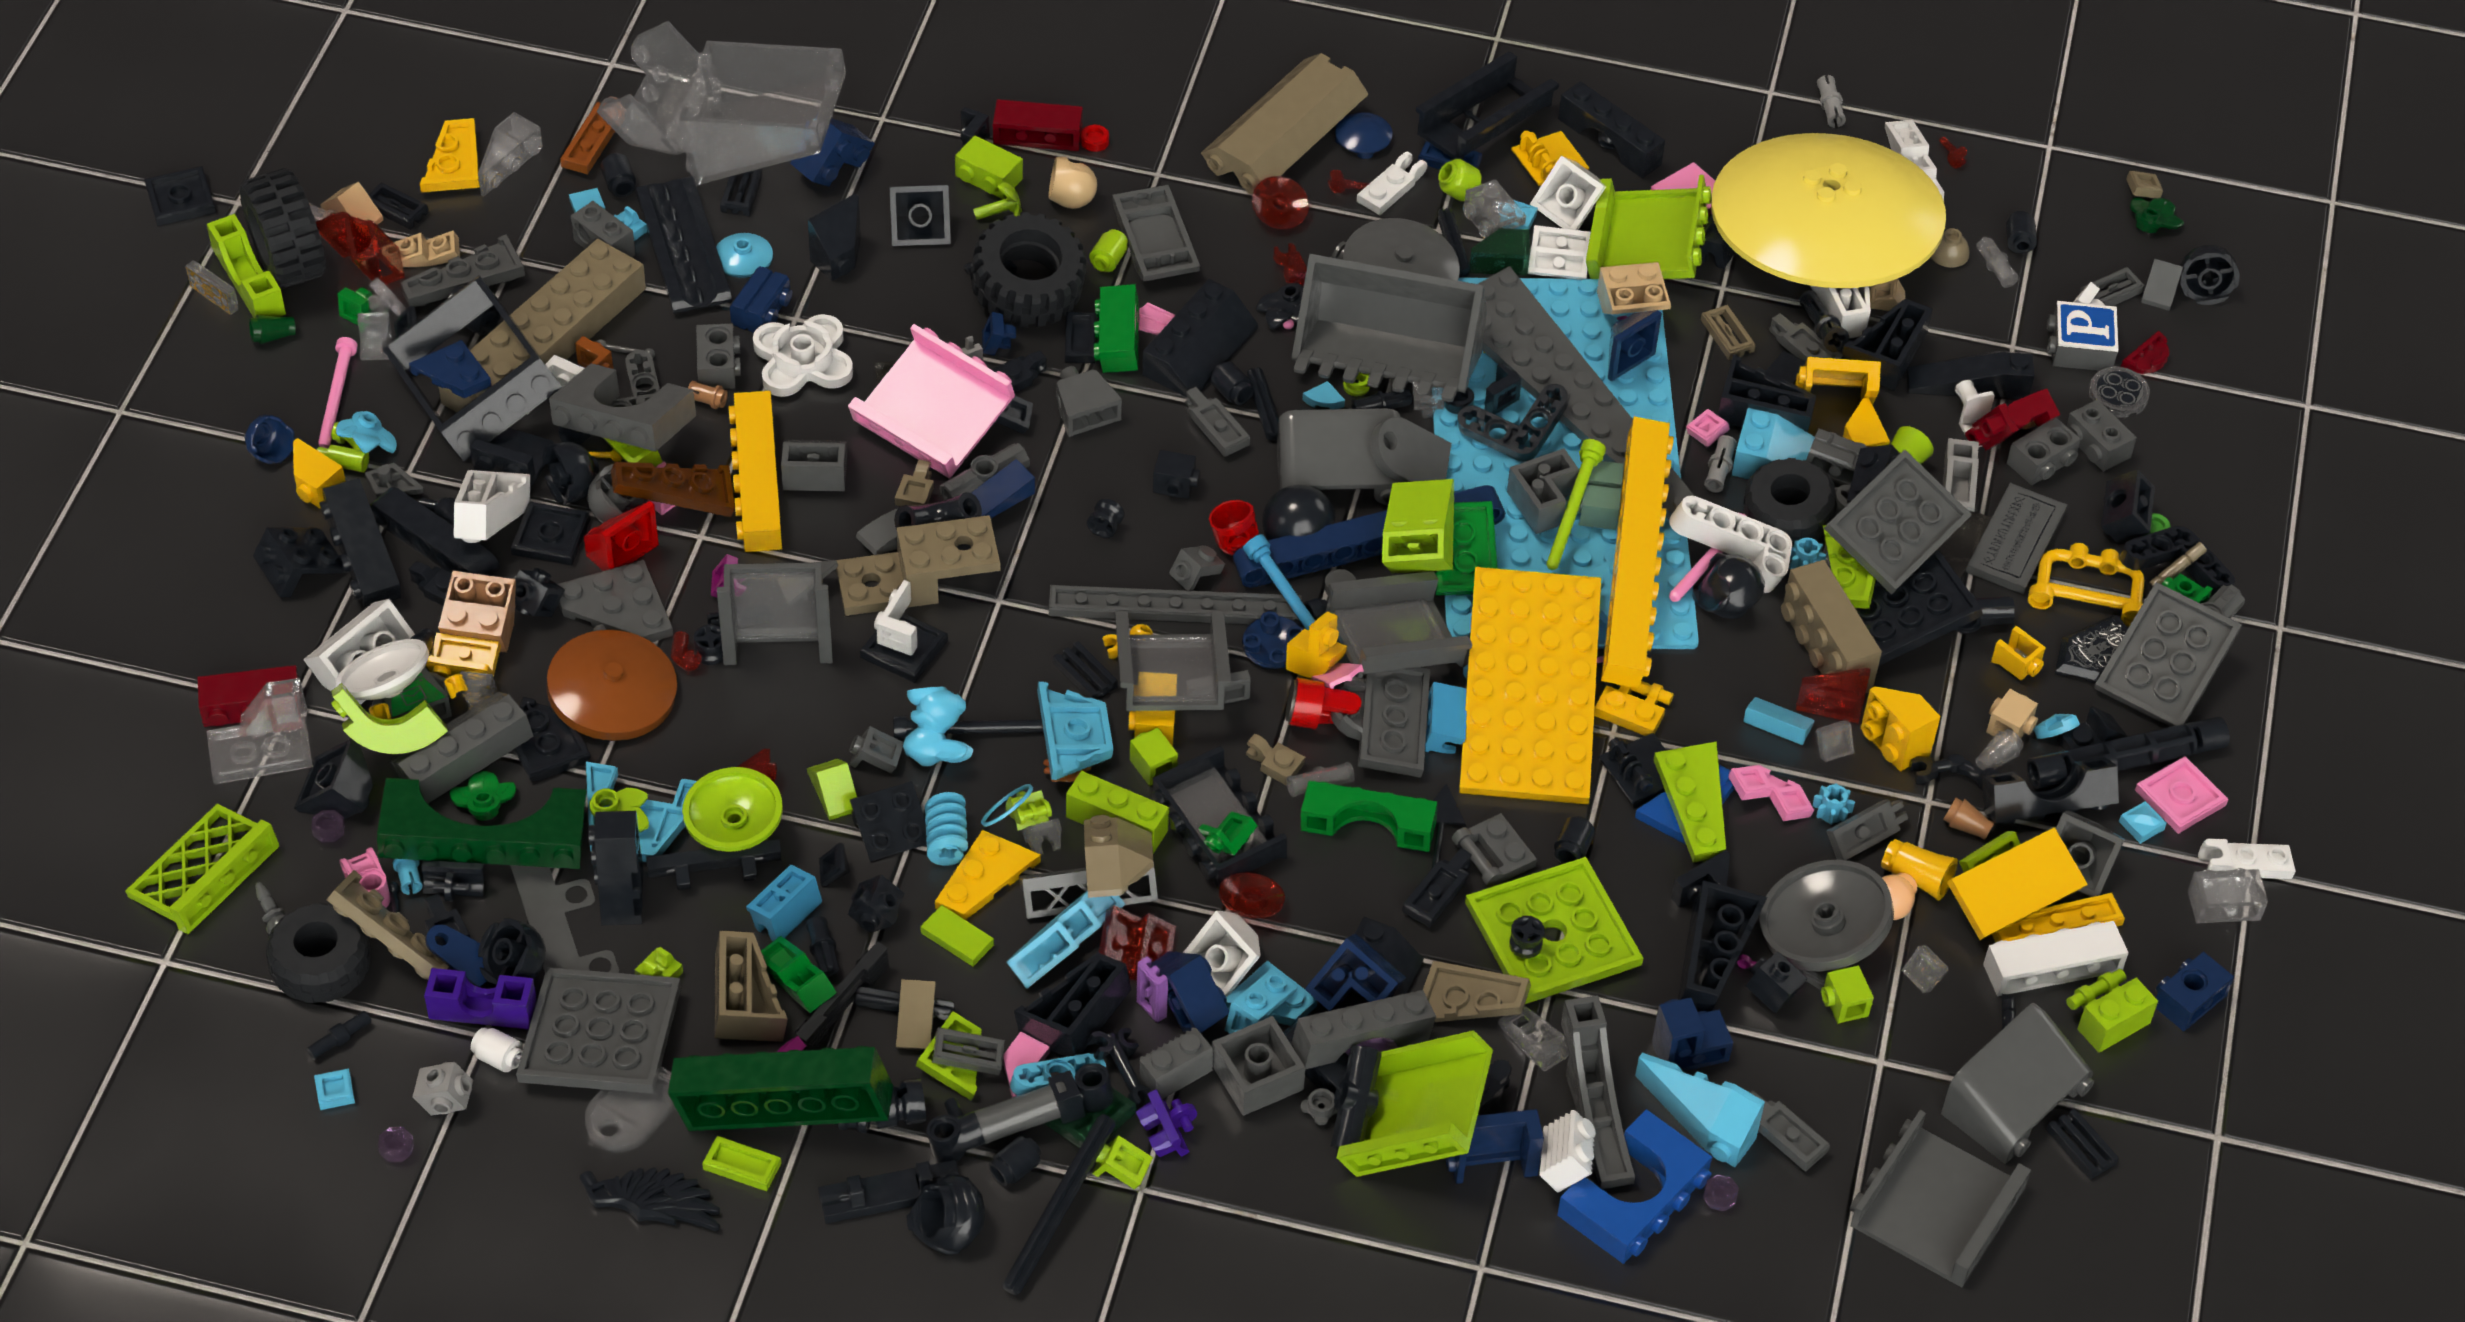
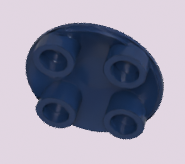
[1335,112,1393,159]
[1242,611,1303,669]

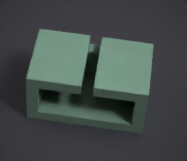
[1577,461,1624,530]

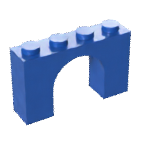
[1557,1109,1712,1264]

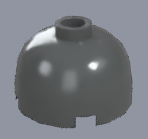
[587,464,648,523]

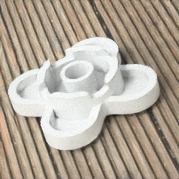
[753,314,853,397]

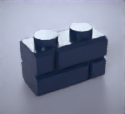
[730,266,793,333]

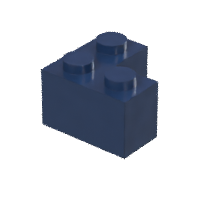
[790,115,875,187]
[1305,934,1406,1011]
[1151,951,1229,1033]
[1652,998,1733,1072]

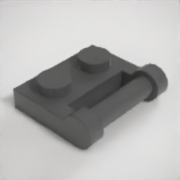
[1452,813,1537,888]

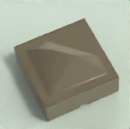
[2126,171,2163,198]

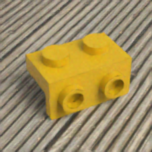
[426,633,501,683]

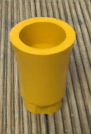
[1881,839,1958,901]

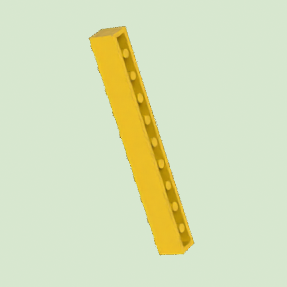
[1601,416,1674,688]

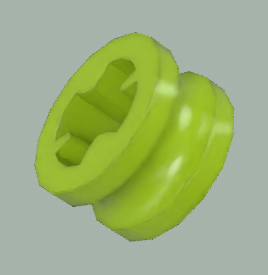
[1343,373,1370,396]

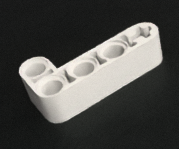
[1669,495,1792,593]

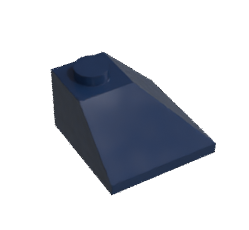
[1608,310,1662,382]

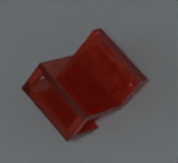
[316,211,405,288]

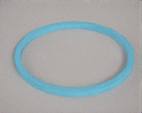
[981,784,1033,827]

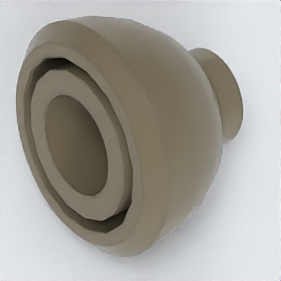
[1931,228,1970,268]

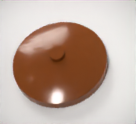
[546,630,677,741]

